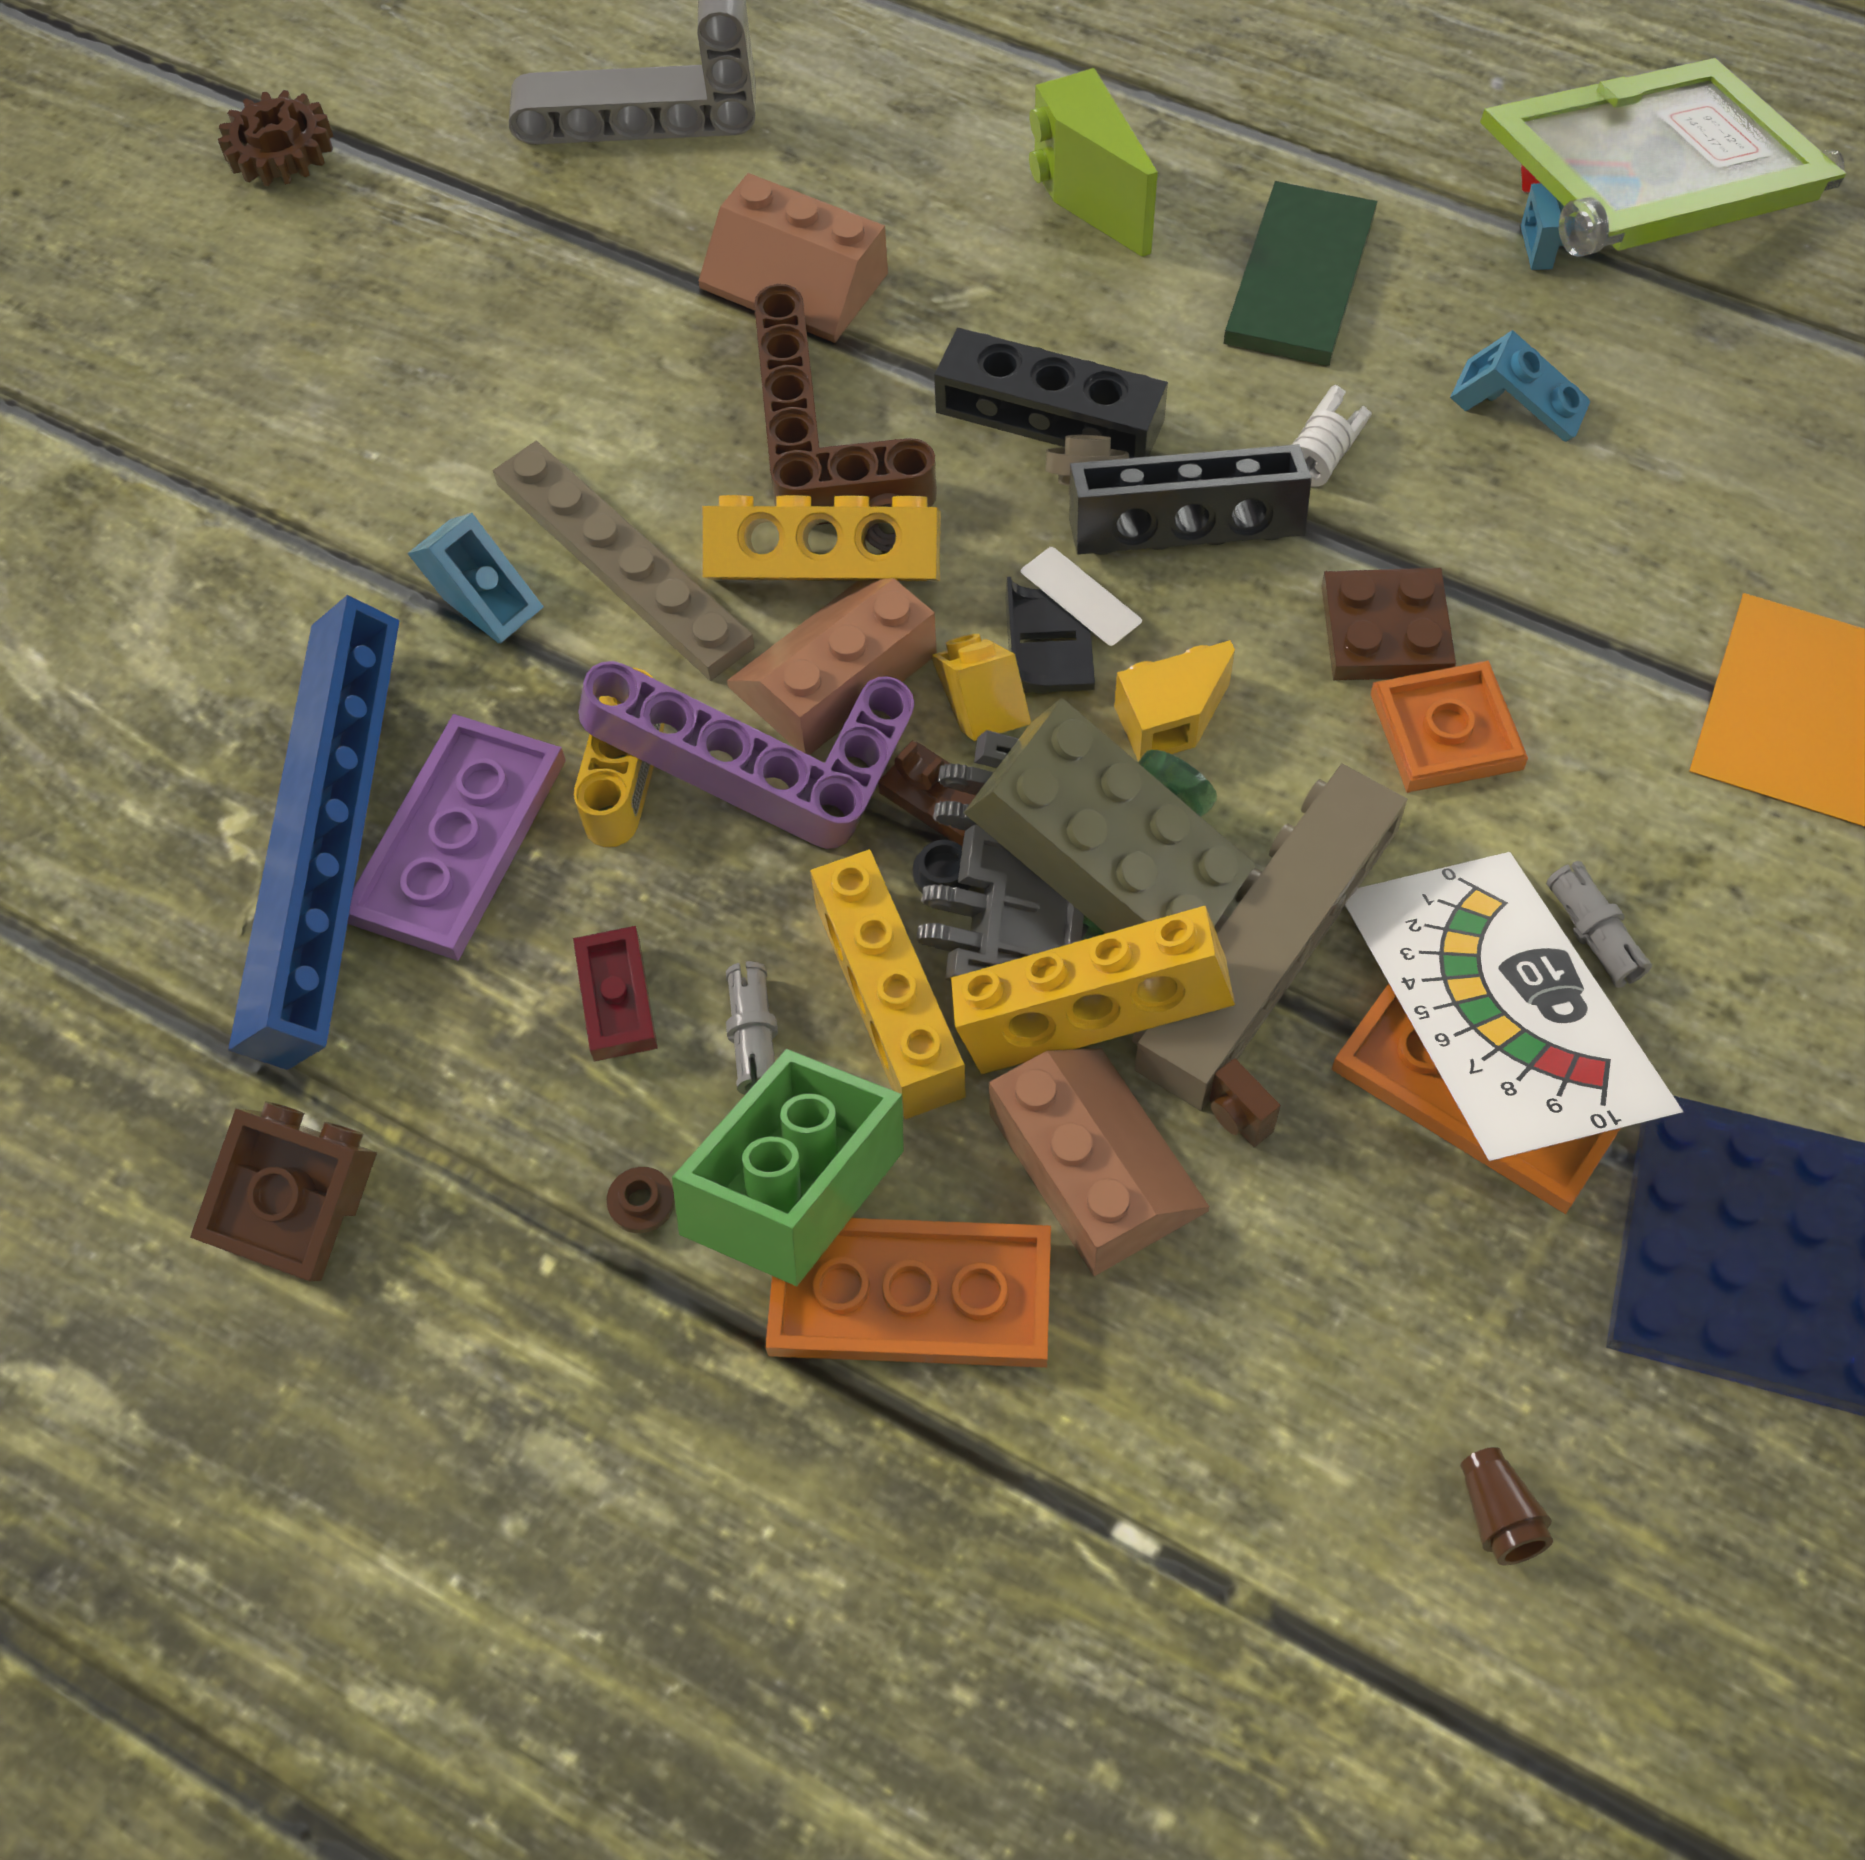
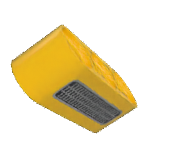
[574,668,664,847]

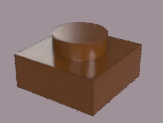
[1209,1058,1281,1147]

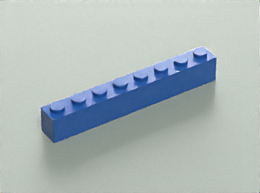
[228,595,400,1070]

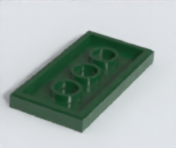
[1223,181,1378,366]

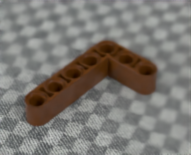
[754,284,937,525]

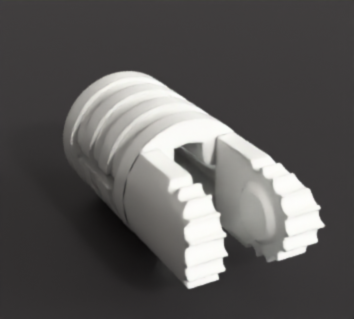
[1291,385,1372,487]

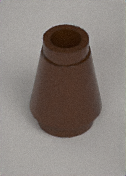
[1460,1447,1553,1566]

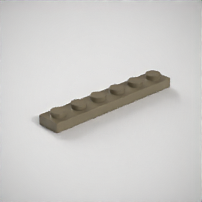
[493,440,755,681]

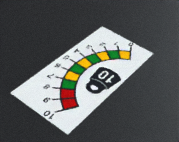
[1345,852,1683,1161]

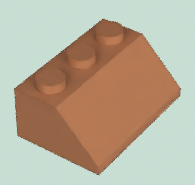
[698,173,888,343]
[727,578,937,755]
[989,1048,1210,1276]

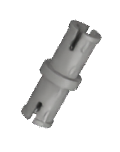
[1546,861,1652,988]
[726,961,778,1095]

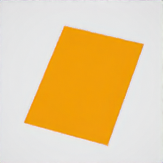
[1689,593,1865,827]

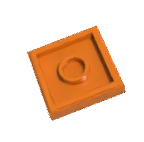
[1370,660,1528,793]

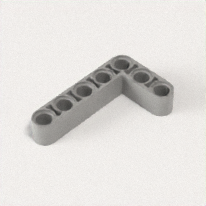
[509,0,756,144]

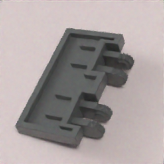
[916,730,1084,981]

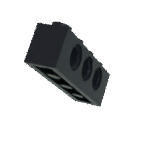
[934,327,1168,458]
[1069,444,1312,555]

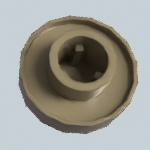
[1045,435,1129,495]

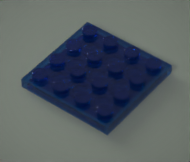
[1606,1096,1865,1416]

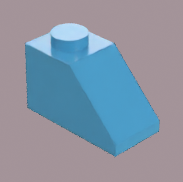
[407,513,544,643]

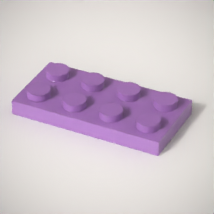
[347,714,566,961]

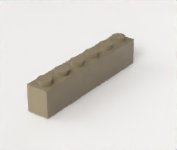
[1132,763,1408,1111]

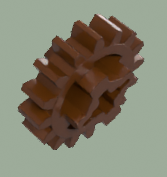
[218,90,334,186]

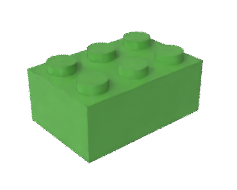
[672,1049,904,1286]

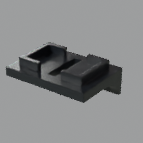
[1005,576,1095,693]

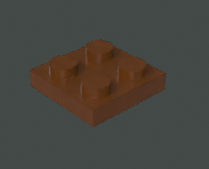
[1321,568,1456,681]

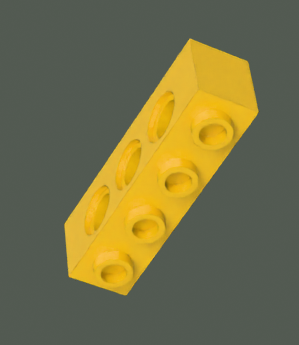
[702,495,941,581]
[810,849,966,1120]
[951,906,1235,1075]

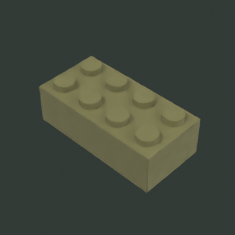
[963,698,1256,933]

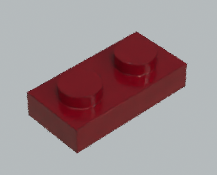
[573,926,658,1062]

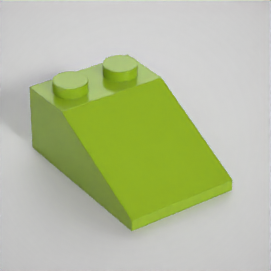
[1029,68,1158,257]

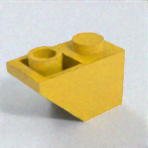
[932,634,1031,741]
[1114,640,1235,764]

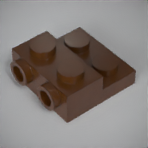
[190,1101,377,1281]

